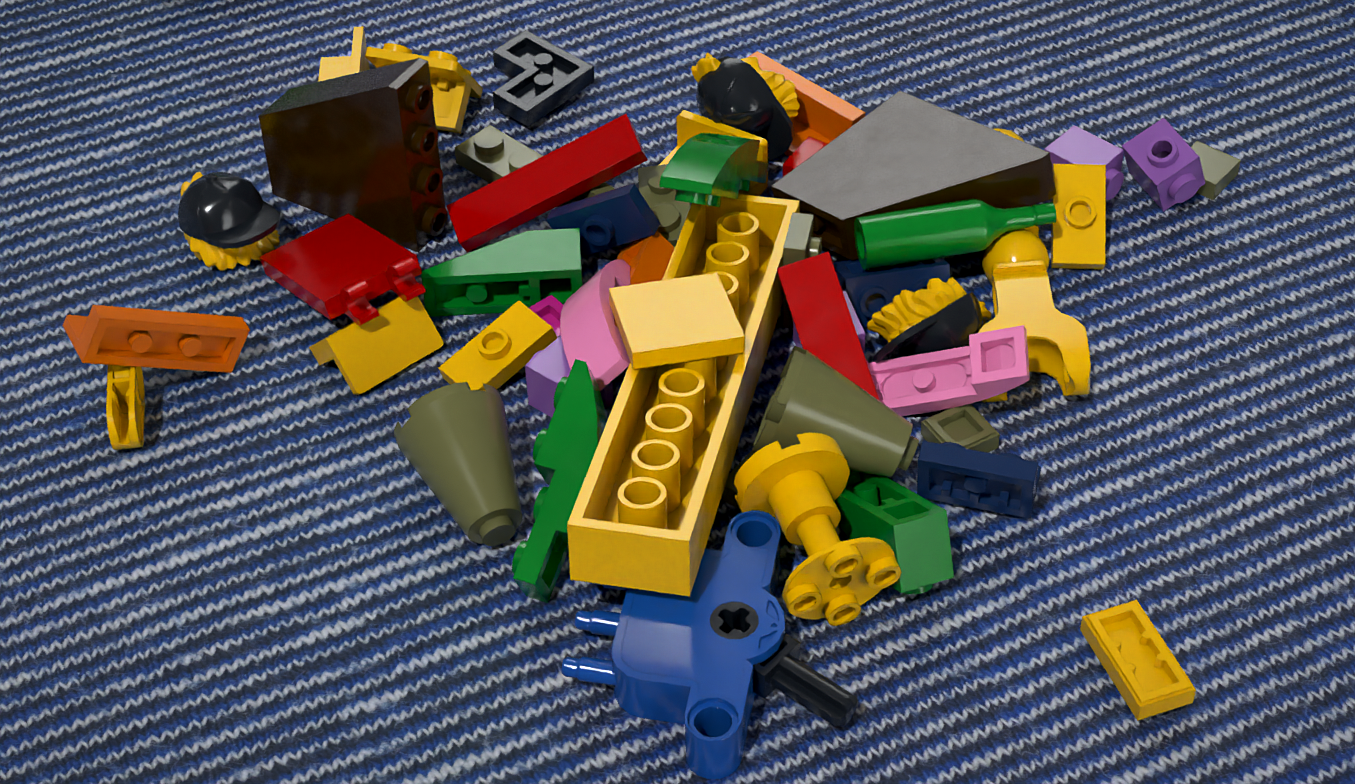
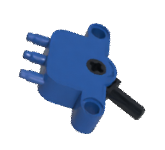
[562,510,858,779]

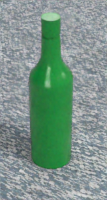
[854,199,1056,270]

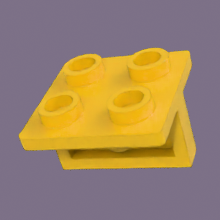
[365,43,483,134]

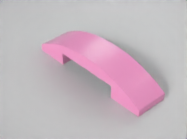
[560,259,630,391]
[865,325,1030,416]

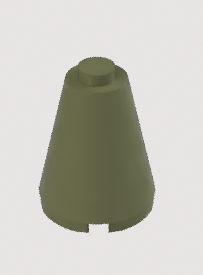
[752,346,919,477]
[394,382,522,546]

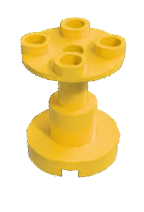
[734,433,902,626]

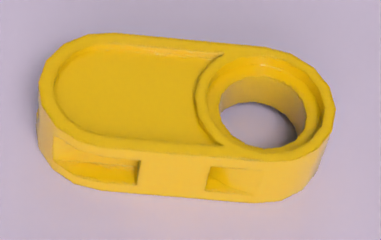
[106,365,145,450]

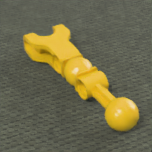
[978,128,1091,402]

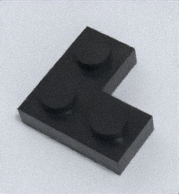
[493,30,595,127]

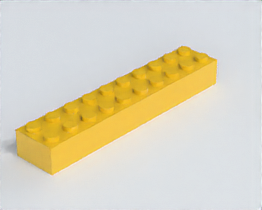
[567,194,800,597]

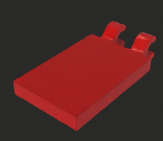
[259,213,426,326]

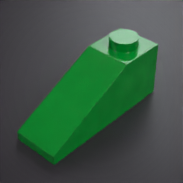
[421,228,583,317]
[834,471,954,594]

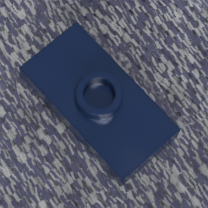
[546,183,660,257]

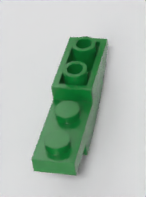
[659,133,769,207]
[512,359,607,603]

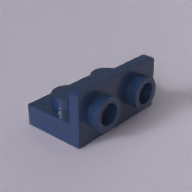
[833,258,950,328]
[917,441,1041,519]

